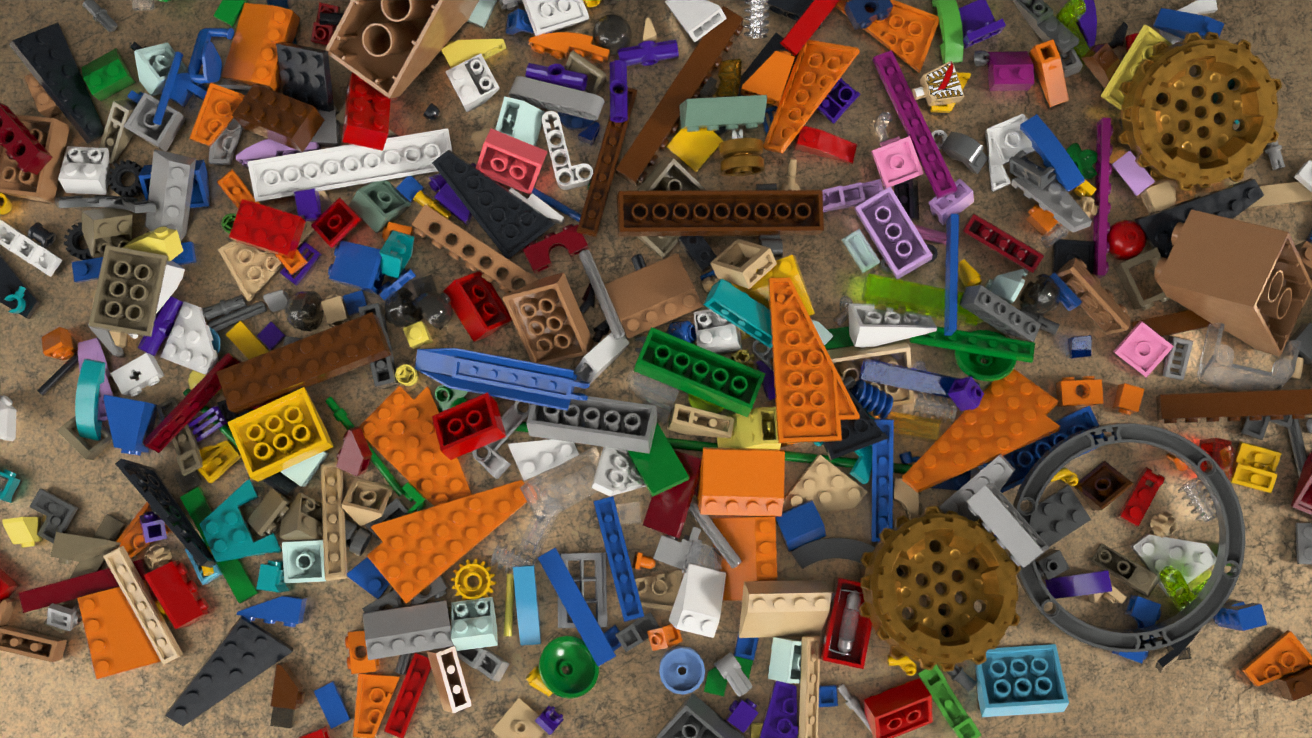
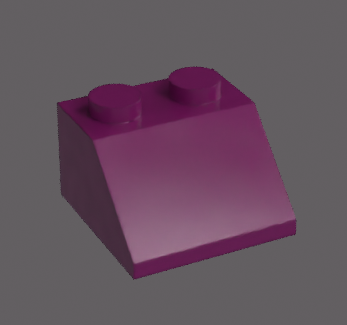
[987,51,1034,91]

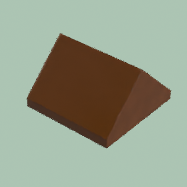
[1074,461,1133,511]

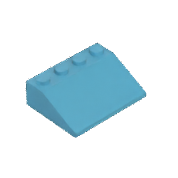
[975,644,1069,717]

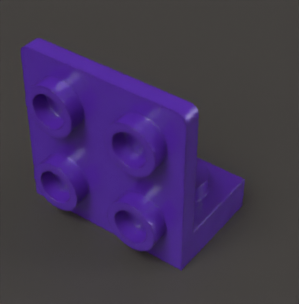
[959,0,1006,49]

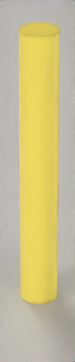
[504,574,514,636]

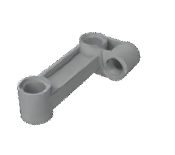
[472,401,532,479]

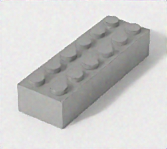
[526,396,657,454]

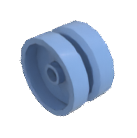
[659,646,705,695]

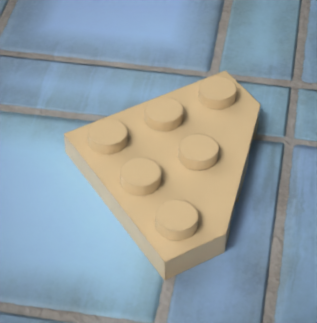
[783,454,867,512]

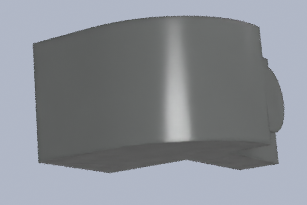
[941,131,989,174]

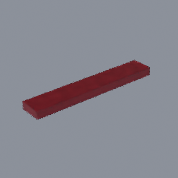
[143,353,242,453]
[18,559,147,613]

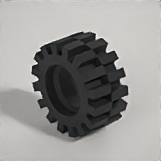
[107,160,143,198]
[64,222,93,260]

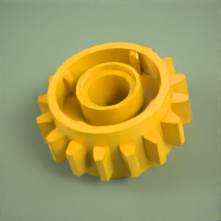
[451,559,497,601]

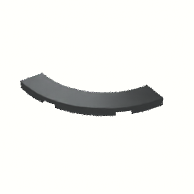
[55,195,156,213]
[790,538,905,577]

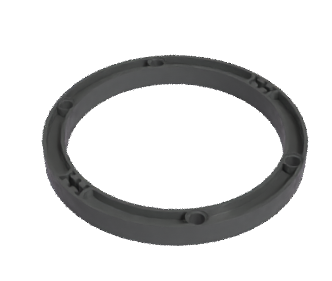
[1011,423,1246,652]

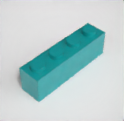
[704,279,772,348]

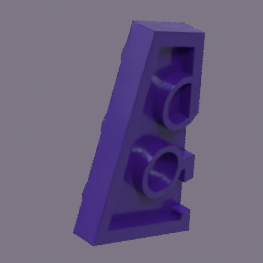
[759,680,798,738]

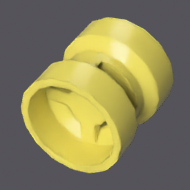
[395,364,419,386]

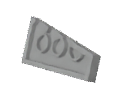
[209,84,252,165]
[1011,167,1092,233]
[939,454,1015,522]

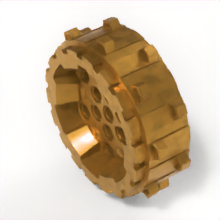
[1117,32,1282,191]
[858,506,1021,672]

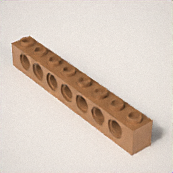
[411,205,539,294]

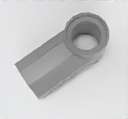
[714,652,753,697]

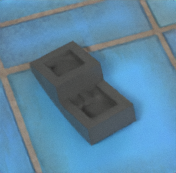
[615,612,660,652]

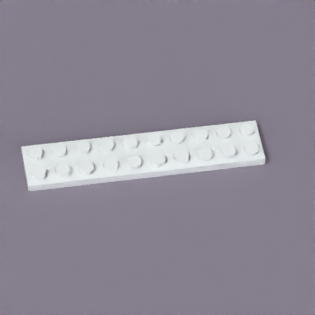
[247,128,453,202]

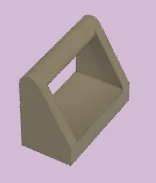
[565,50,607,95]
[57,417,113,460]

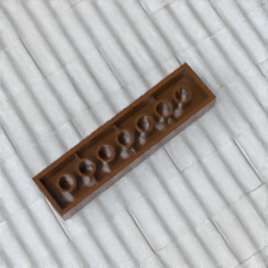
[217,312,391,414]

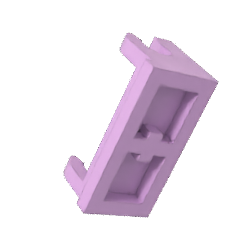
[1112,151,1155,196]
[929,178,974,225]

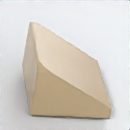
[643,17,657,42]

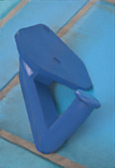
[188,28,234,83]

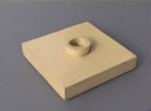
[491,698,545,738]

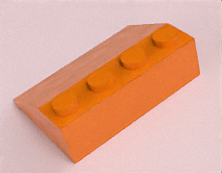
[221,3,301,93]
[697,447,785,516]
[712,517,777,601]
[77,580,161,679]

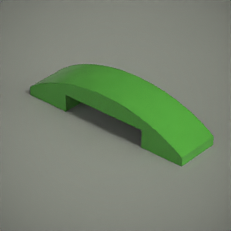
[932,0,963,64]
[918,664,982,738]

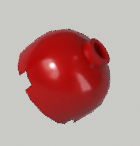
[1107,220,1147,261]

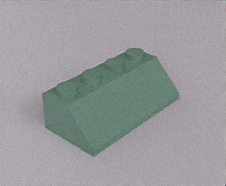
[679,95,767,132]

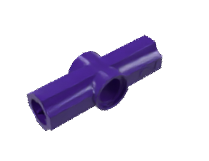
[618,39,679,66]
[609,60,628,123]
[525,63,588,91]
[138,296,183,356]

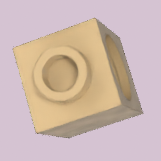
[321,294,351,327]

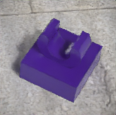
[535,705,564,735]

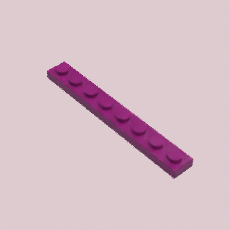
[872,50,957,199]
[1093,117,1113,279]

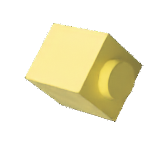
[403,321,433,350]

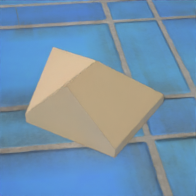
[342,478,394,527]

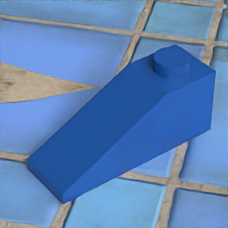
[1153,8,1224,39]

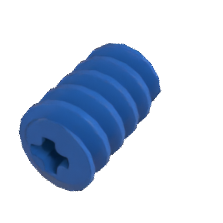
[850,380,893,419]

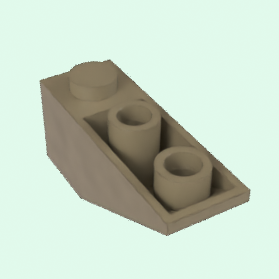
[1091,544,1159,598]

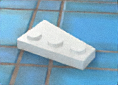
[508,439,580,481]

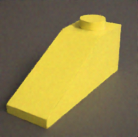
[441,39,507,69]
[122,227,183,261]

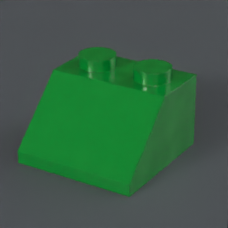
[81,48,136,102]

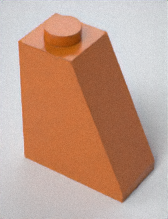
[740,50,795,107]

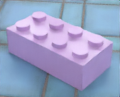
[855,186,932,280]

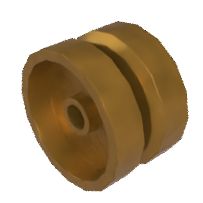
[719,138,765,176]

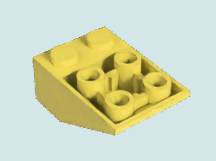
[717,407,781,450]

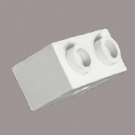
[111,353,165,397]

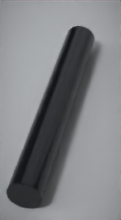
[37,351,78,396]

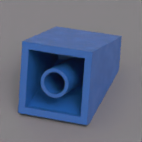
[328,240,386,295]
[103,395,158,456]

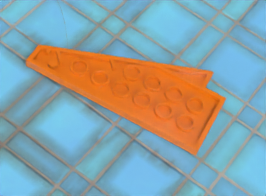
[768,278,860,443]
[902,369,1060,493]
[359,386,473,506]
[366,480,535,604]

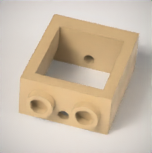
[711,239,777,289]

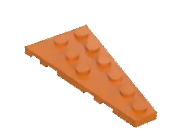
[835,0,939,73]
[763,40,860,154]

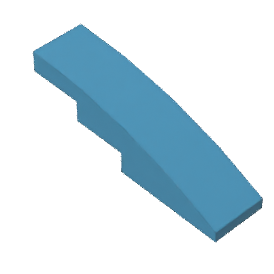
[513,565,541,646]

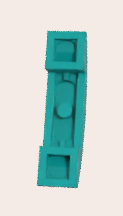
[75,359,105,441]

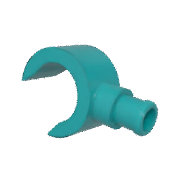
[4,286,26,314]

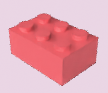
[476,128,548,195]

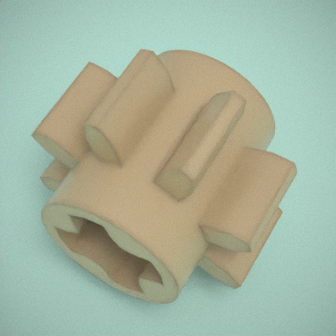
[1076,196,1099,218]
[1150,511,1177,538]
[144,543,172,569]

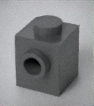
[1035,550,1070,580]

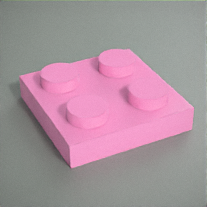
[871,136,924,189]
[1113,320,1174,378]

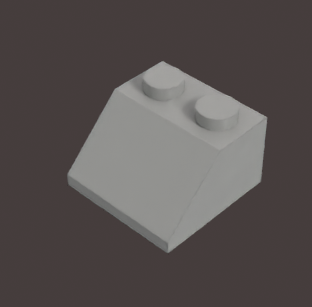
[124,93,187,152]

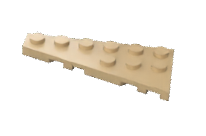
[218,191,332,302]

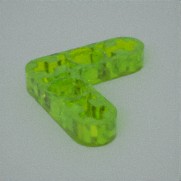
[1056,0,1090,65]
[1160,566,1209,612]

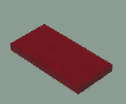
[643,450,702,538]

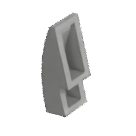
[452,642,510,682]

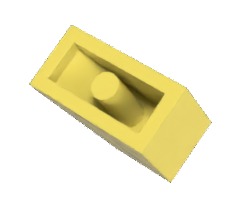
[2,517,42,548]

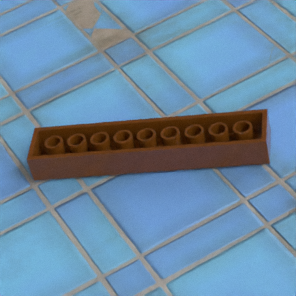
[617,190,824,237]

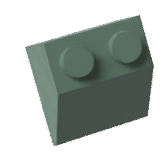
[349,180,411,233]

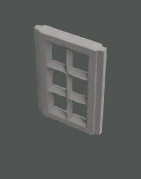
[557,552,607,628]

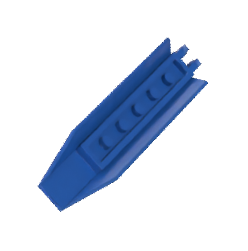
[415,348,590,411]

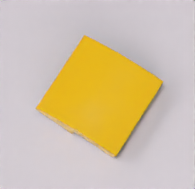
[666,128,724,172]
[1230,441,1282,493]

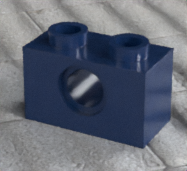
[844,0,893,30]

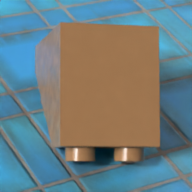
[325,0,479,99]
[1154,209,1312,357]

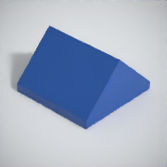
[774,500,826,552]

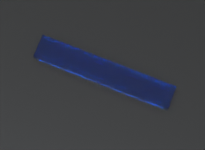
[859,358,980,398]

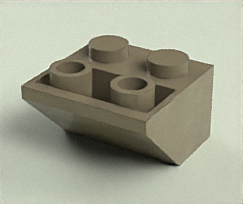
[82,208,132,258]
[247,488,293,536]
[280,493,323,541]

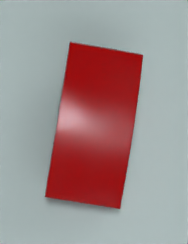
[310,2,340,45]

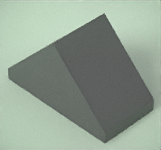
[1285,322,1312,365]

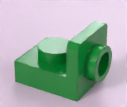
[402,482,427,514]

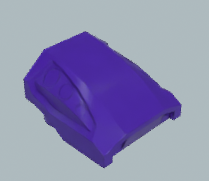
[817,78,861,124]

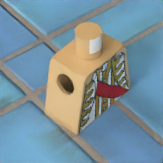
[912,61,964,106]

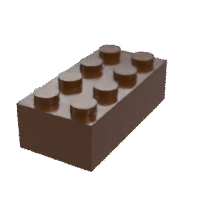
[232,84,325,152]

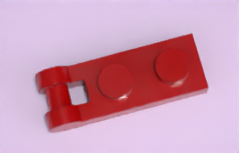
[1118,467,1165,527]

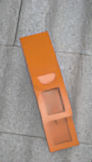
[529,32,610,64]

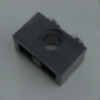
[678,236,717,275]

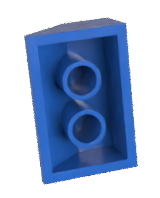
[138,160,210,208]

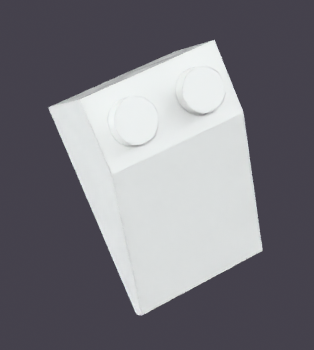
[668,563,726,638]

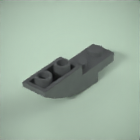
[1013,0,1079,55]

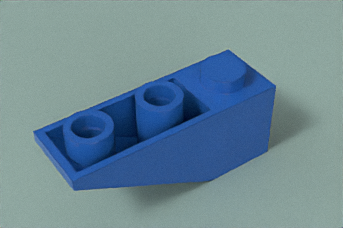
[236,595,307,627]

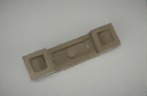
[156,397,203,476]

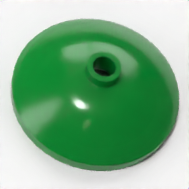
[955,330,1017,381]
[539,636,599,699]

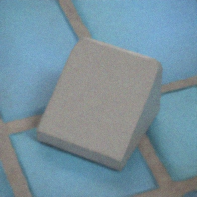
[263,289,291,312]

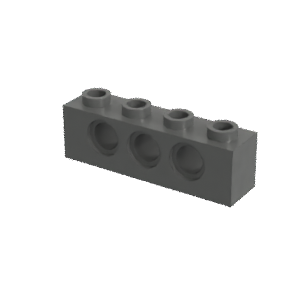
[959,285,1041,342]
[358,303,399,389]
[362,575,449,613]

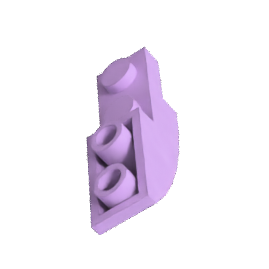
[236,139,321,167]
[78,338,113,421]

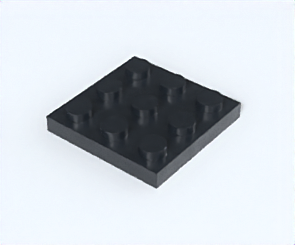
[276,42,334,112]

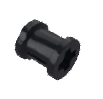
[28,222,57,249]

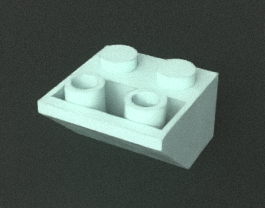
[495,96,545,146]
[451,597,498,651]

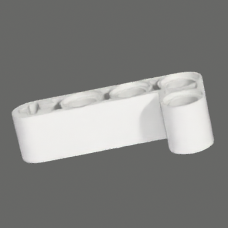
[542,111,593,190]

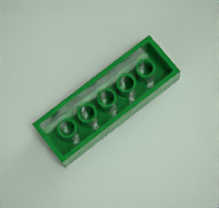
[634,327,765,417]

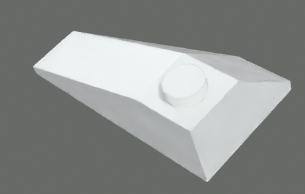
[848,303,937,348]

